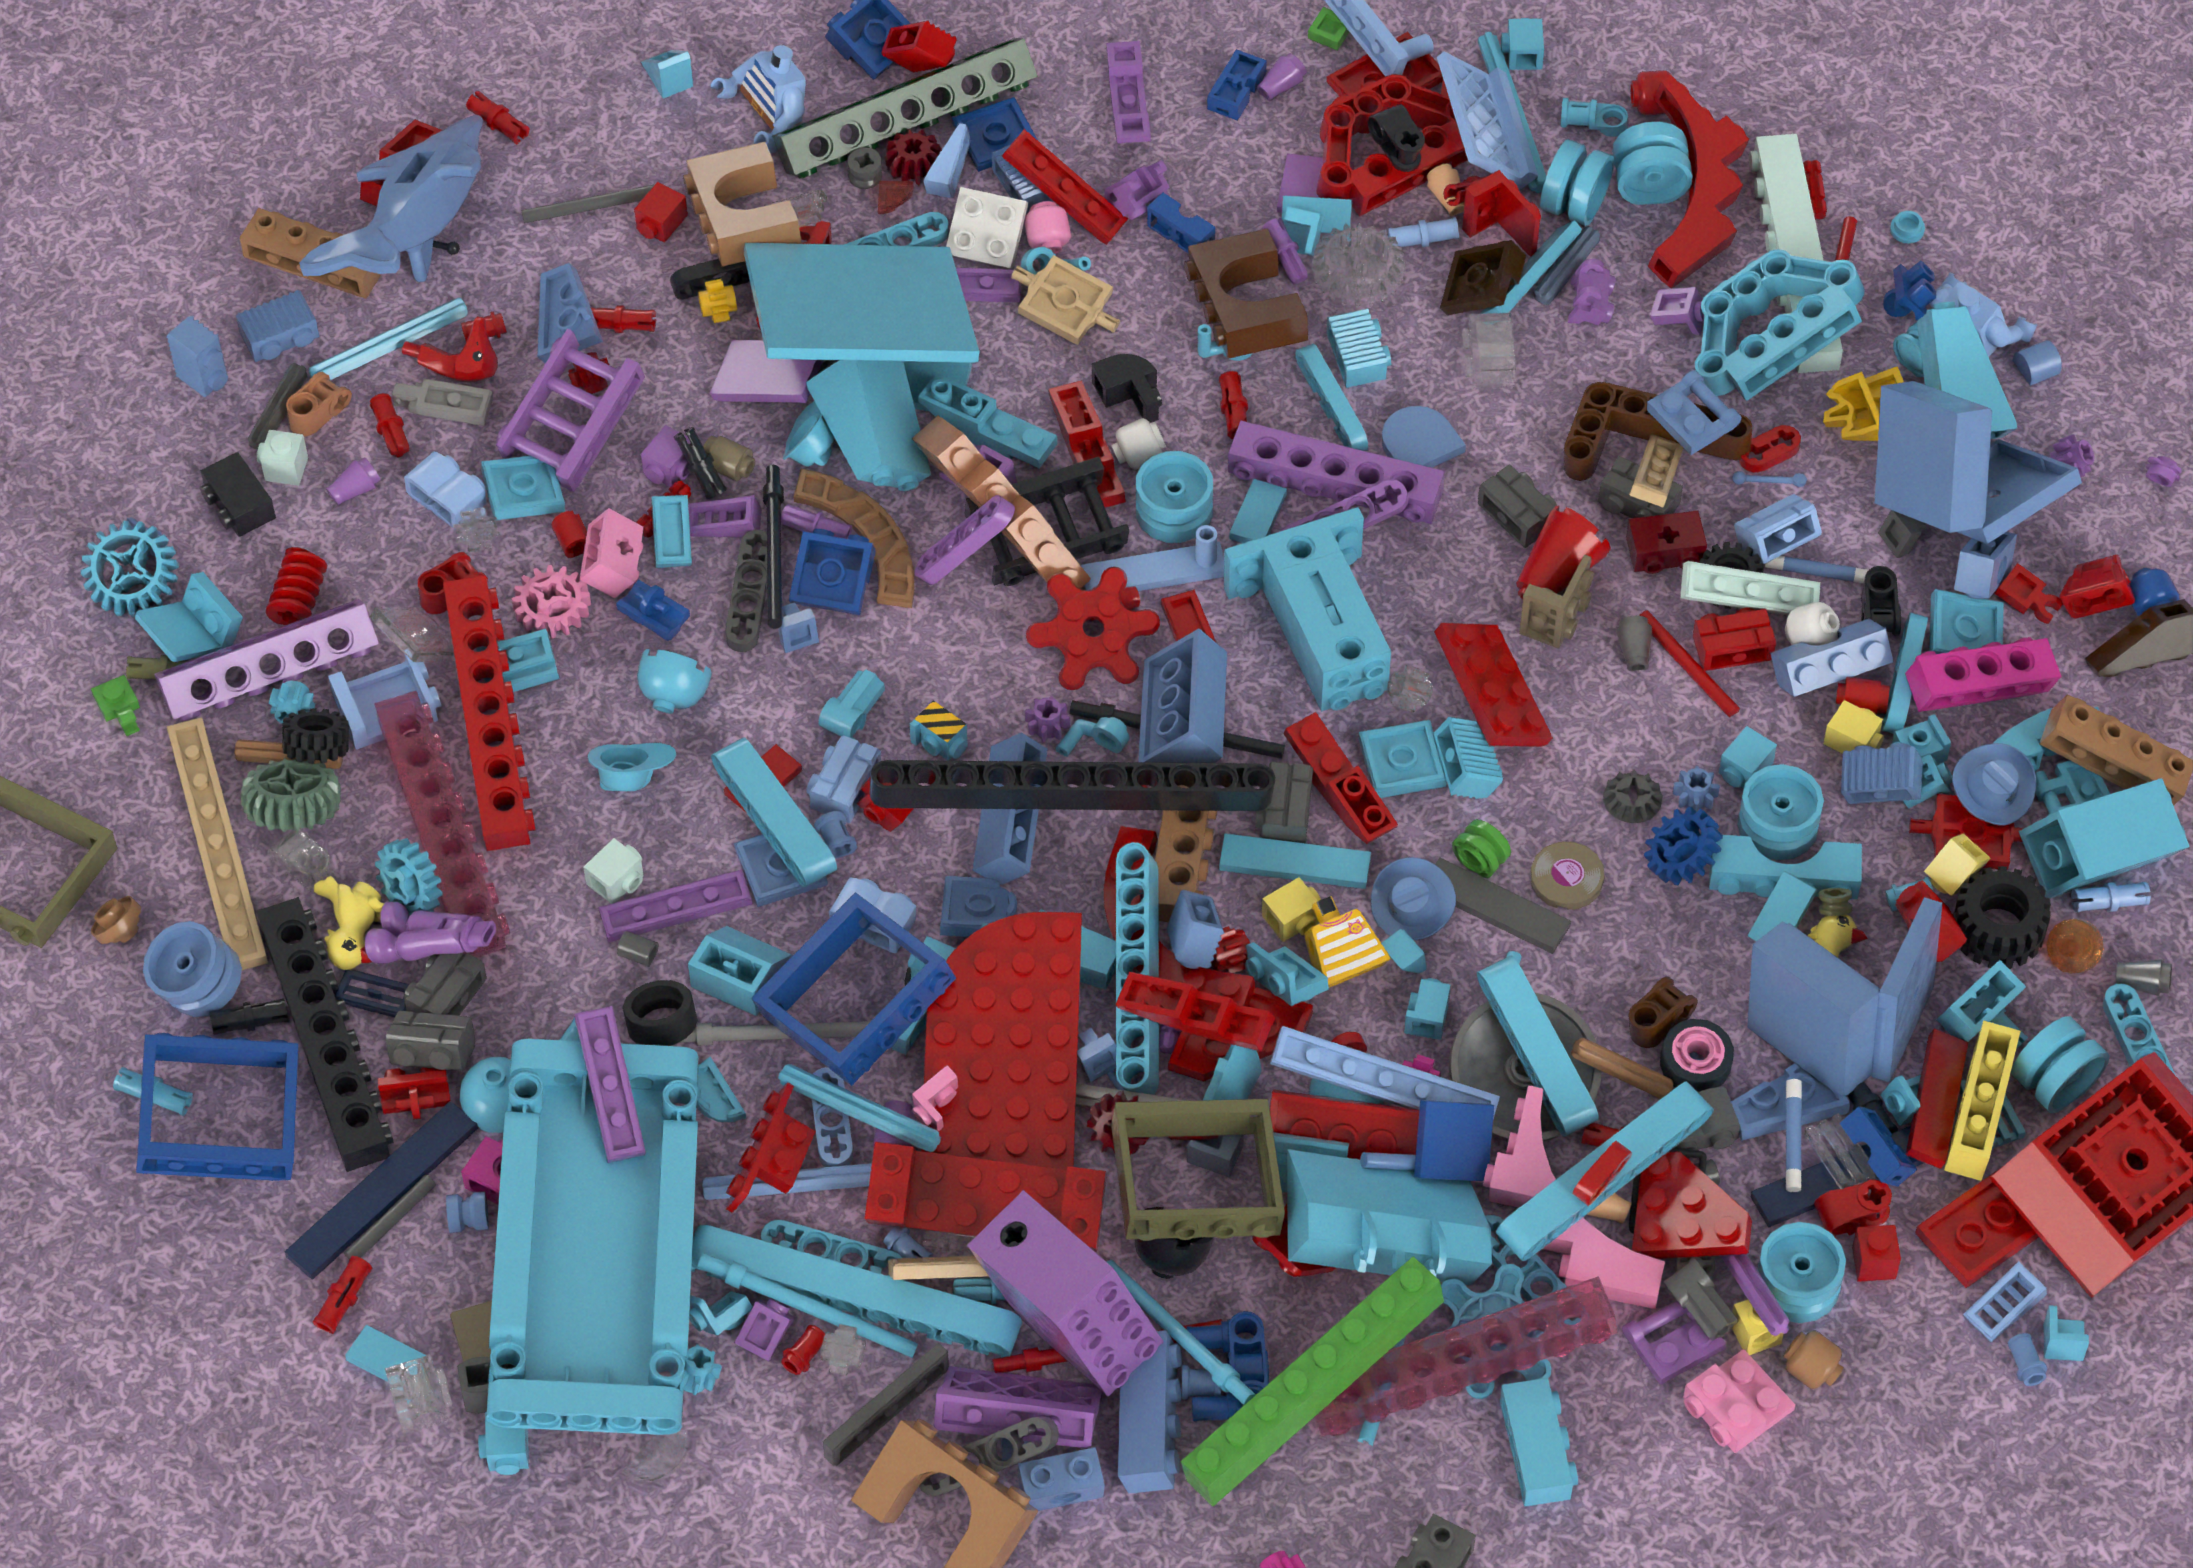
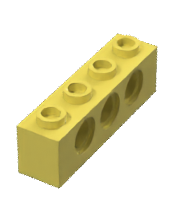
[1944,1020,2021,1181]

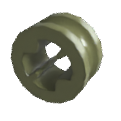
[1818,888,1853,916]

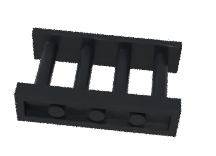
[964,457,1130,586]

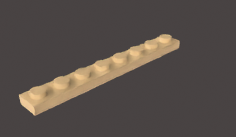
[166,717,268,970]

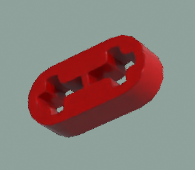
[1739,425,1801,473]
[1572,1141,1632,1206]

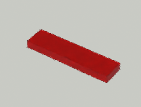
[1002,129,1128,245]
[1906,1028,1969,1169]

